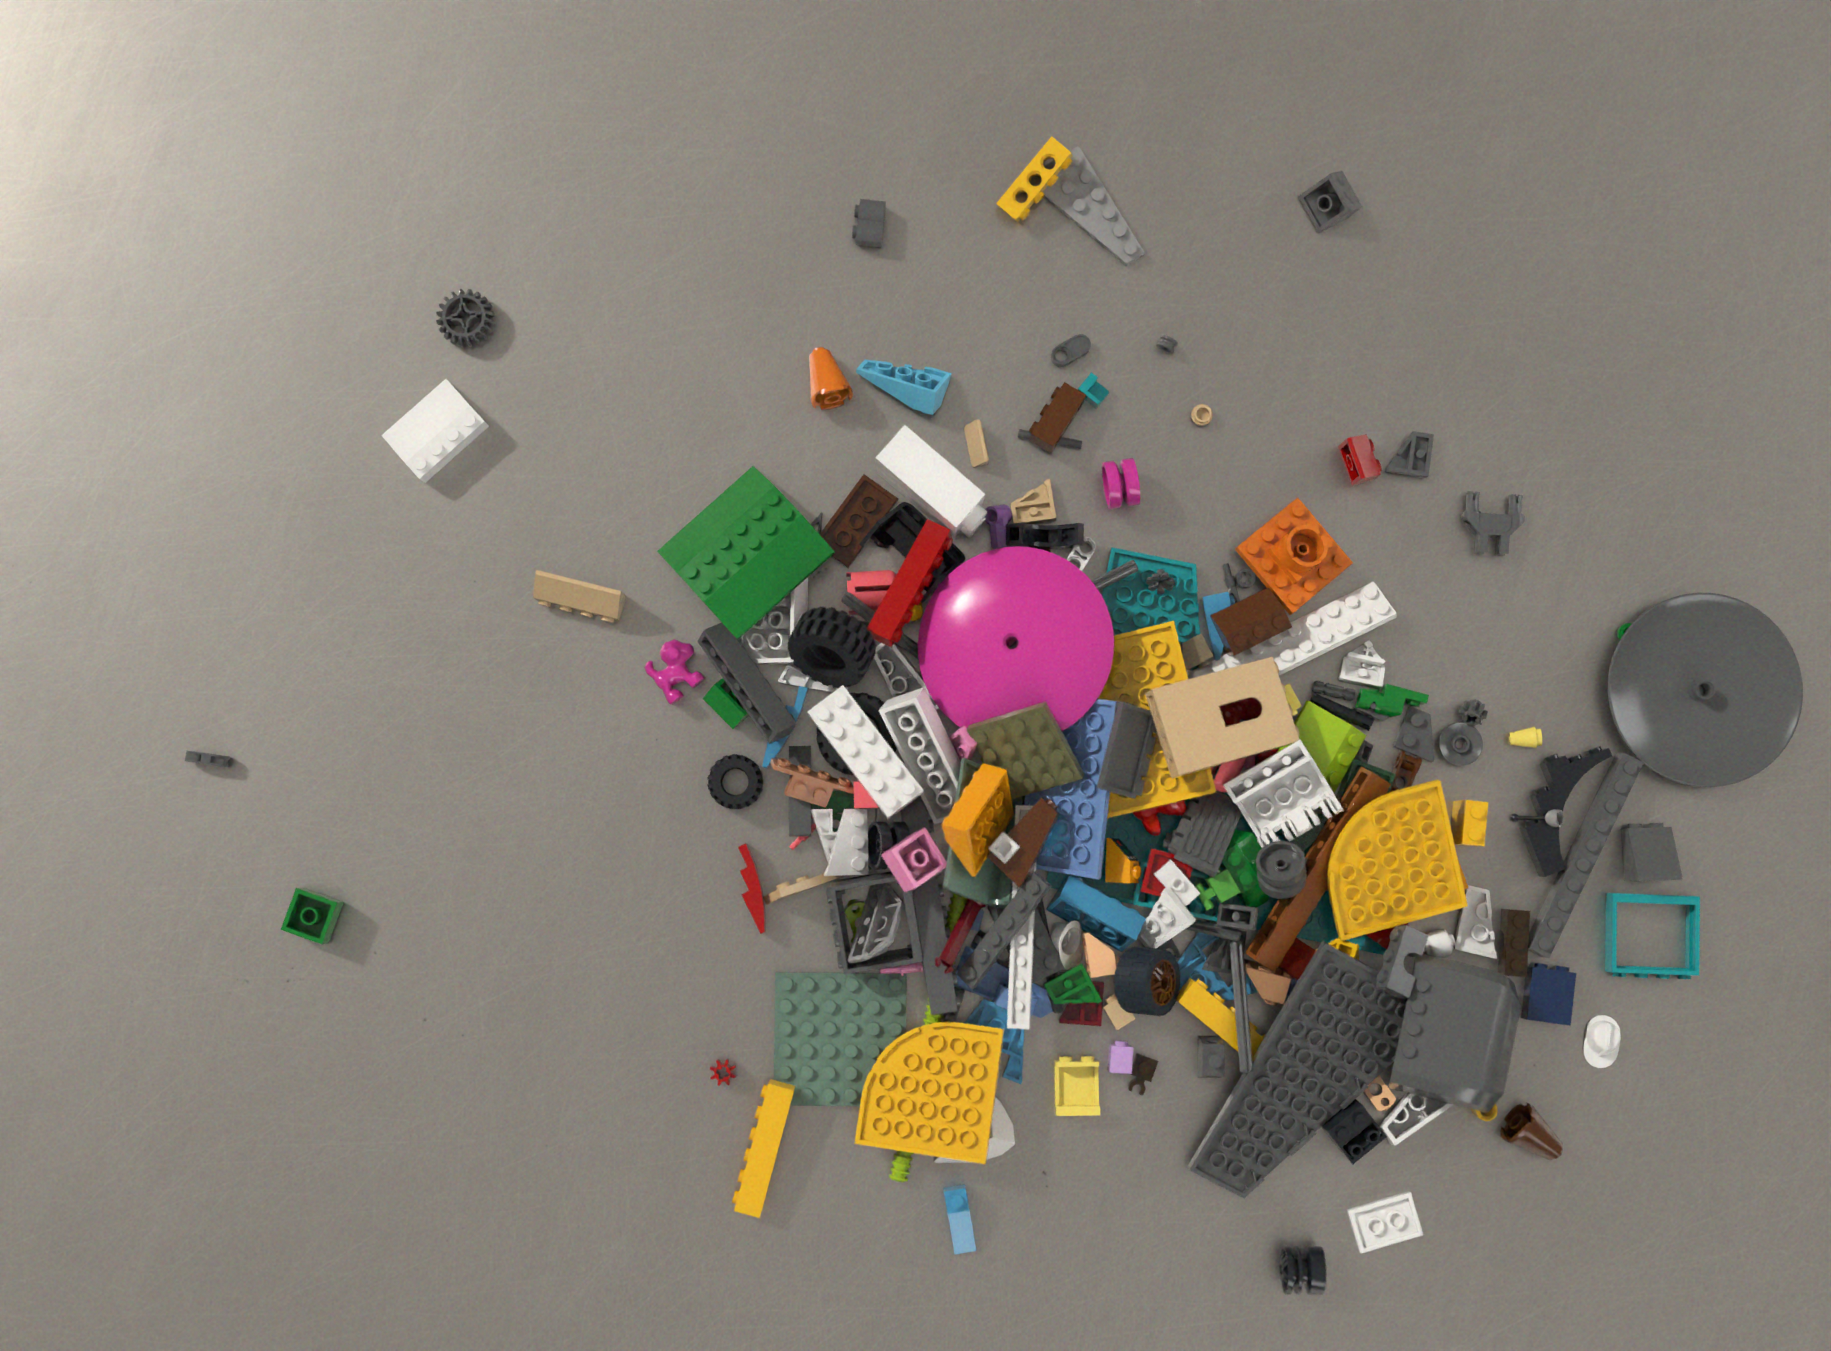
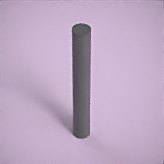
[1018,429,1082,449]

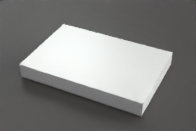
[1347,1191,1424,1254]

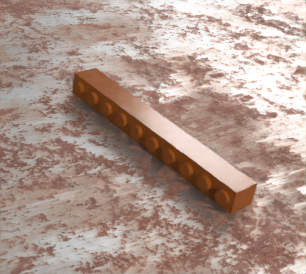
[1245,766,1391,972]

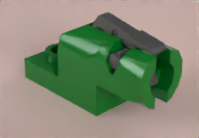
[1355,684,1429,721]

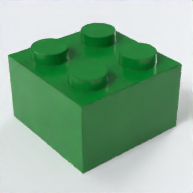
[280,888,344,944]

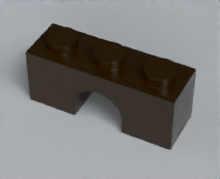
[1498,909,1530,977]

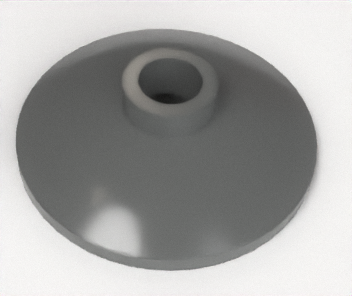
[1439,722,1483,766]

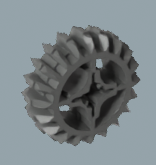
[436,289,495,347]

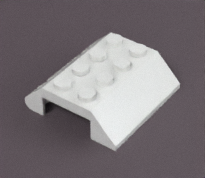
[1223,740,1343,847]

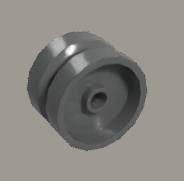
[1256,841,1307,899]

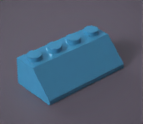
[1046,875,1146,952]

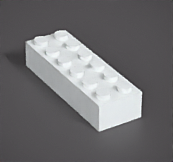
[808,685,924,820]
[879,687,961,824]

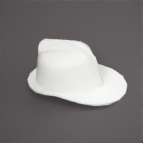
[1051,920,1083,970]
[1583,1015,1621,1068]

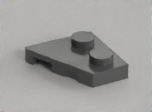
[1386,431,1434,478]
[1393,706,1434,762]
[1202,931,1247,974]

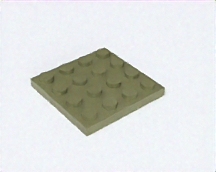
[967,701,1084,799]

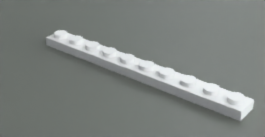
[1007,805,1037,1029]

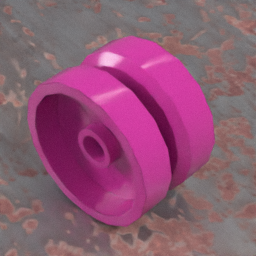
[1102,458,1140,509]

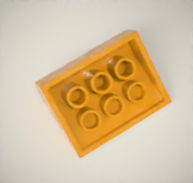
[942,763,1014,877]

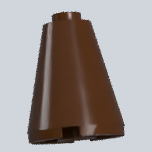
[1500,1103,1563,1160]

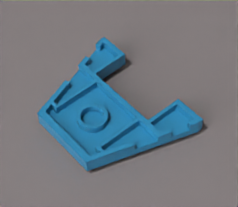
[1177,921,1258,1002]
[964,998,1024,1084]

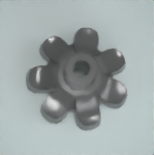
[1146,569,1175,594]

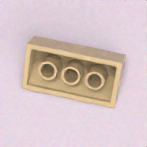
[533,570,626,623]

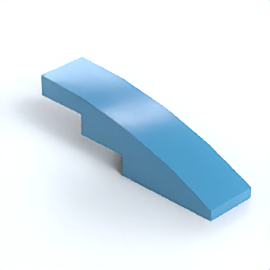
[762,686,809,768]

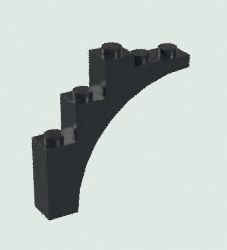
[1519,746,1612,877]

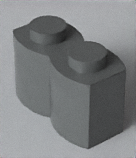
[852,199,886,247]

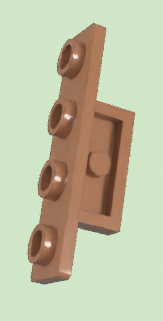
[770,758,854,808]

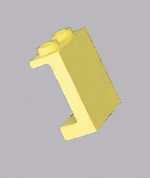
[1054,1056,1100,1116]

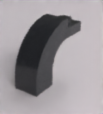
[1006,522,1084,549]

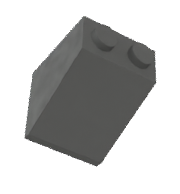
[1621,823,1682,881]

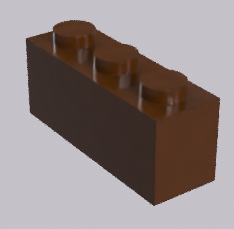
[1029,382,1086,454]

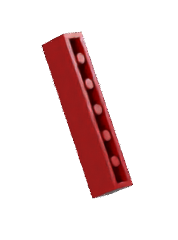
[867,519,953,648]

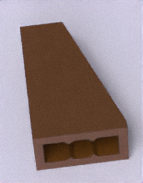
[987,798,1060,887]

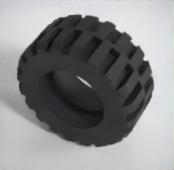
[788,607,876,688]
[816,692,897,776]

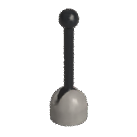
[1510,810,1564,827]

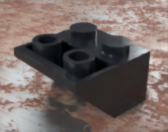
[1321,1099,1387,1164]

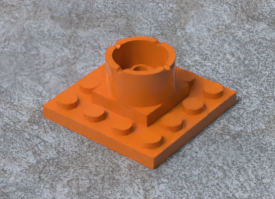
[1235,497,1353,615]

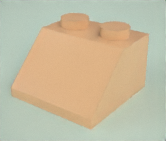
[1081,931,1119,978]

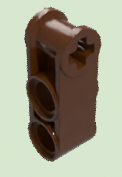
[1387,750,1422,793]

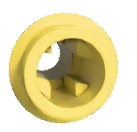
[1509,727,1542,748]

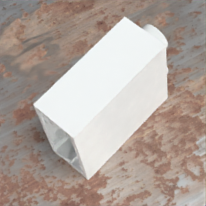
[876,425,988,540]

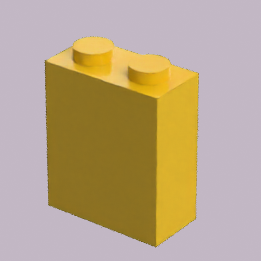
[1451,800,1488,846]

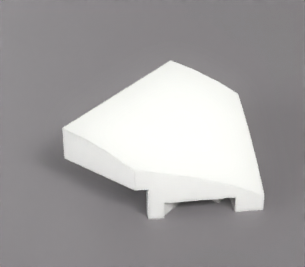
[1338,640,1386,689]

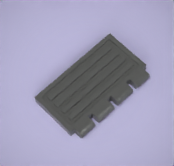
[1097,701,1157,799]
[1168,791,1242,878]

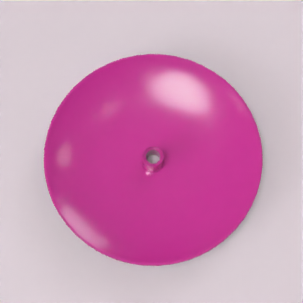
[918,546,1114,731]

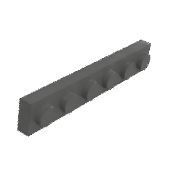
[957,872,1052,989]

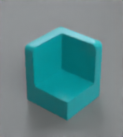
[1078,372,1109,409]

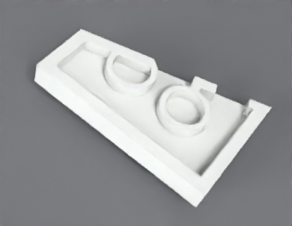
[824,809,869,876]
[1453,885,1497,959]
[1138,886,1196,948]

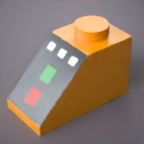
[1105,838,1141,883]

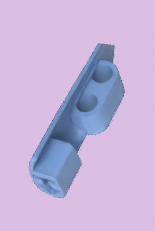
[954,946,1053,1018]

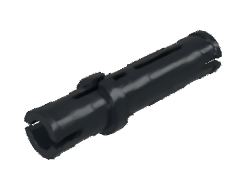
[1310,692,1374,731]

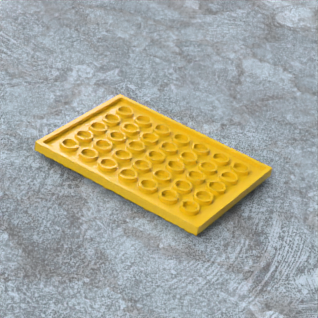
[1098,621,1216,818]

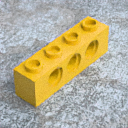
[996,136,1073,222]

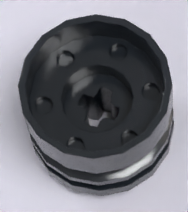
[1279,1246,1326,1294]

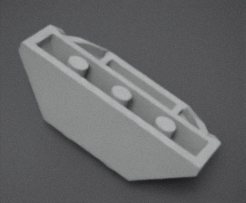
[848,883,905,963]

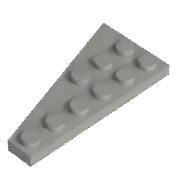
[1031,146,1145,266]

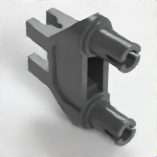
[1462,491,1525,556]

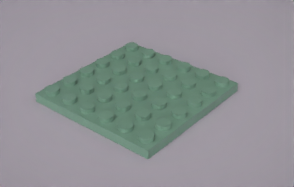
[774,972,907,1106]

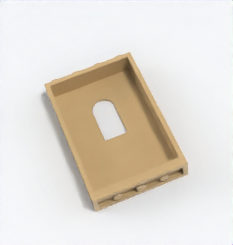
[1145,656,1299,778]

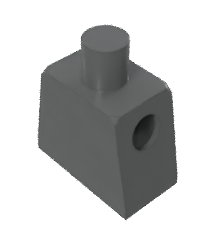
[1198,1036,1225,1078]

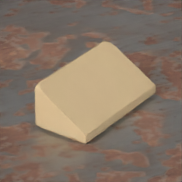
[964,419,989,467]

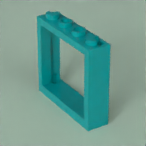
[1605,893,1700,979]

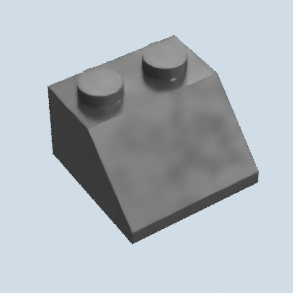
[1298,171,1363,233]

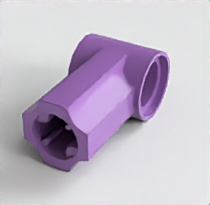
[985,505,1012,548]

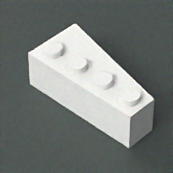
[1379,1093,1454,1146]

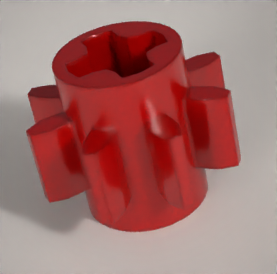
[710,1059,737,1086]

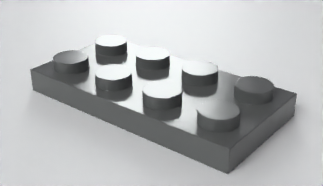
[987,906,1065,983]

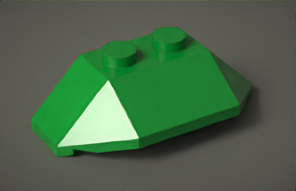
[1220,829,1269,908]

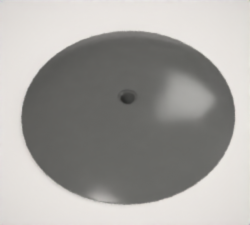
[1608,593,1803,787]

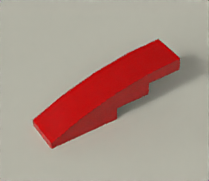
[738,843,766,934]

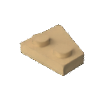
[1010,479,1056,524]

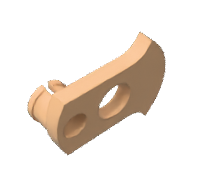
[1364,1075,1396,1112]

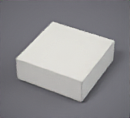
[988,832,1020,863]

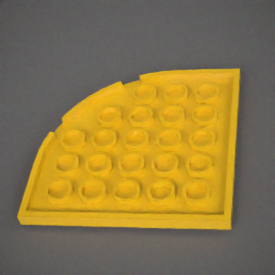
[1327,779,1468,941]
[855,1022,1004,1164]

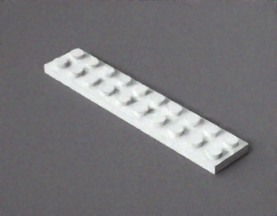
[1187,582,1397,679]

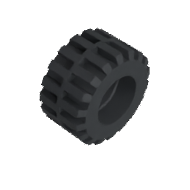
[707,754,763,809]

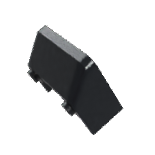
[859,502,965,603]

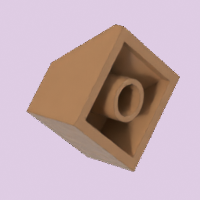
[1244,959,1291,1006]

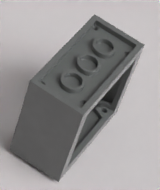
[826,871,923,975]

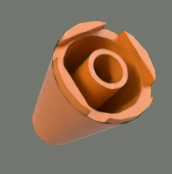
[809,347,853,410]

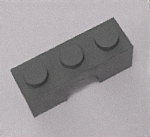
[1375,925,1429,998]

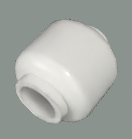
[1424,929,1456,958]

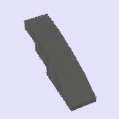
[789,746,811,836]

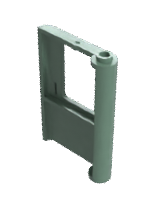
[943,758,1025,909]

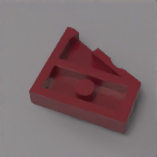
[1059,981,1104,1026]

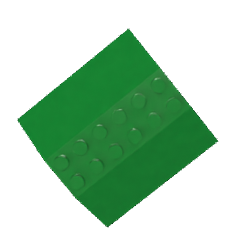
[657,466,835,640]

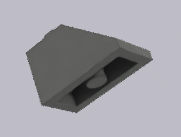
[1216,903,1258,930]

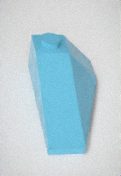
[856,359,952,415]

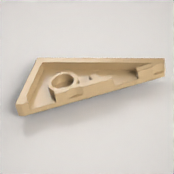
[764,874,847,905]

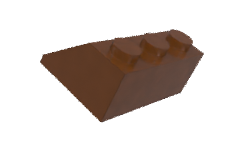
[1210,587,1292,656]

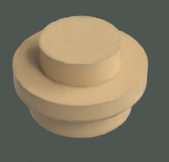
[1191,404,1213,426]

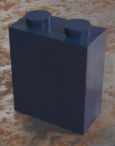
[1521,963,1576,1026]

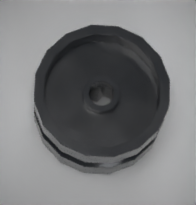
[868,822,910,869]

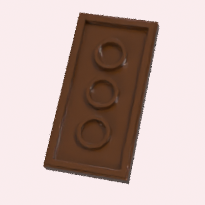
[820,474,899,568]

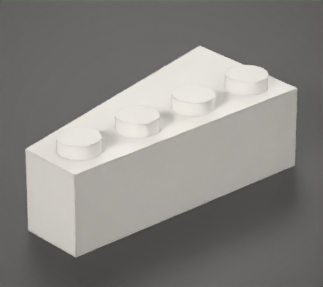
[874,642,940,711]

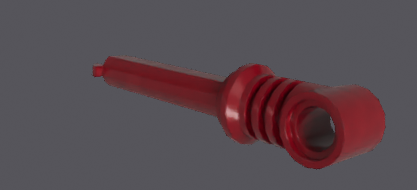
[935,898,986,974]

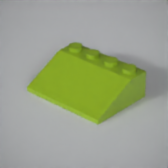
[1278,700,1367,810]

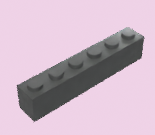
[697,622,797,744]

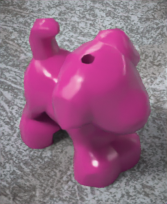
[644,639,706,705]

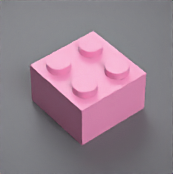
[881,828,947,892]

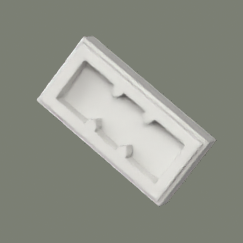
[1154,860,1200,907]

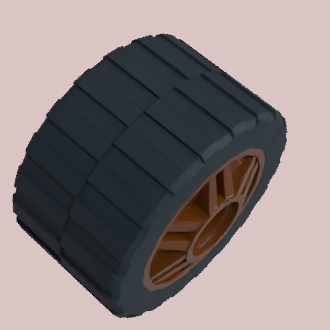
[1114,947,1181,1016]

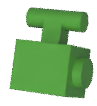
[1194,867,1240,910]

